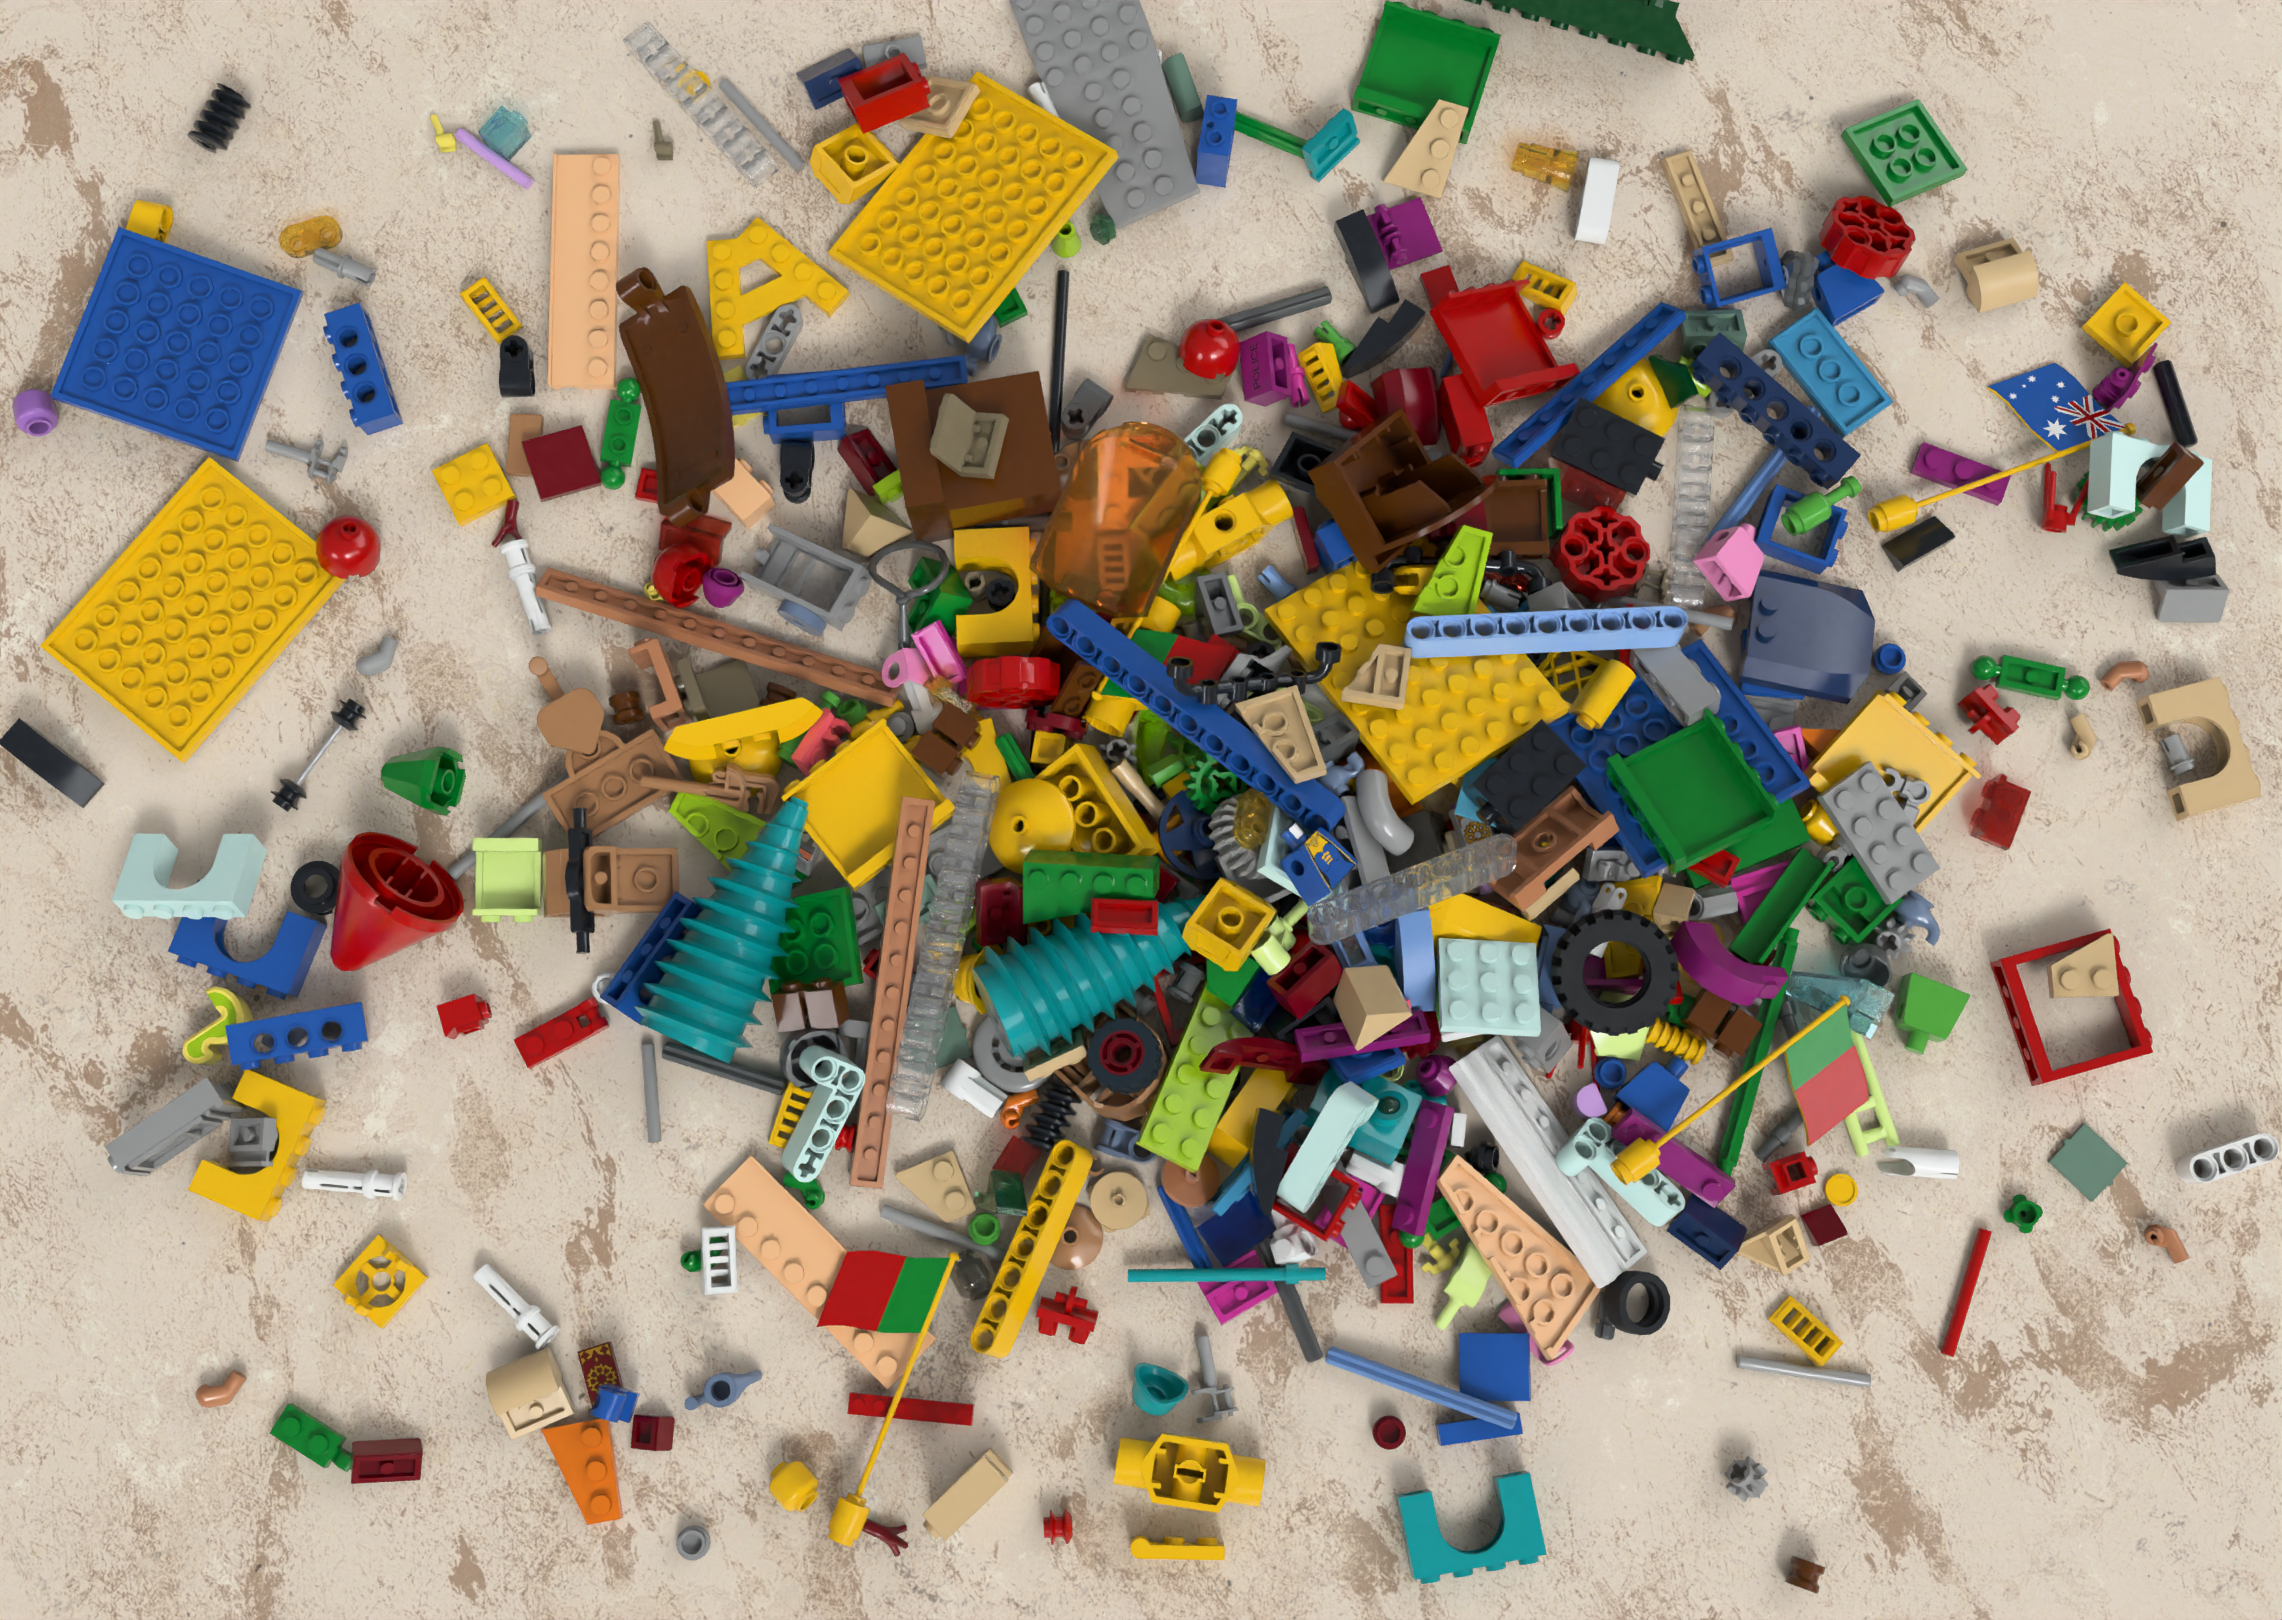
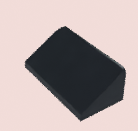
[1881,516,1956,572]

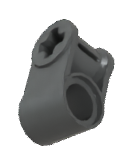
[1062,378,1114,440]

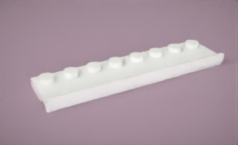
[1449,1035,1648,1289]

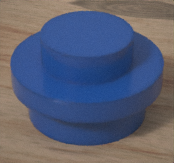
[1873,643,1906,675]
[1594,1057,1627,1090]

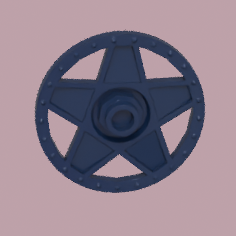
[1158,788,1224,881]

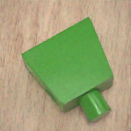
[1894,972,1970,1055]

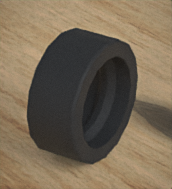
[1605,1270,1670,1335]

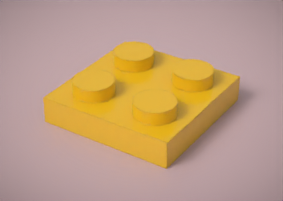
[2081,282,2172,368]
[432,443,517,527]

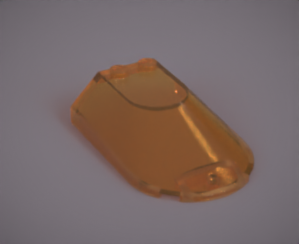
[1029,421,1201,618]

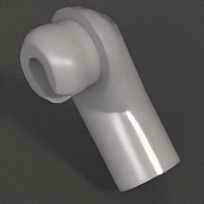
[1893,274,1940,308]

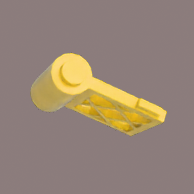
[1538,651,1636,730]

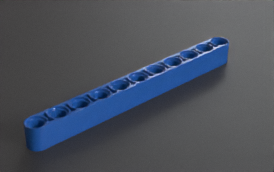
[1046,599,1346,833]

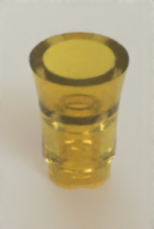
[1511,142,1580,193]

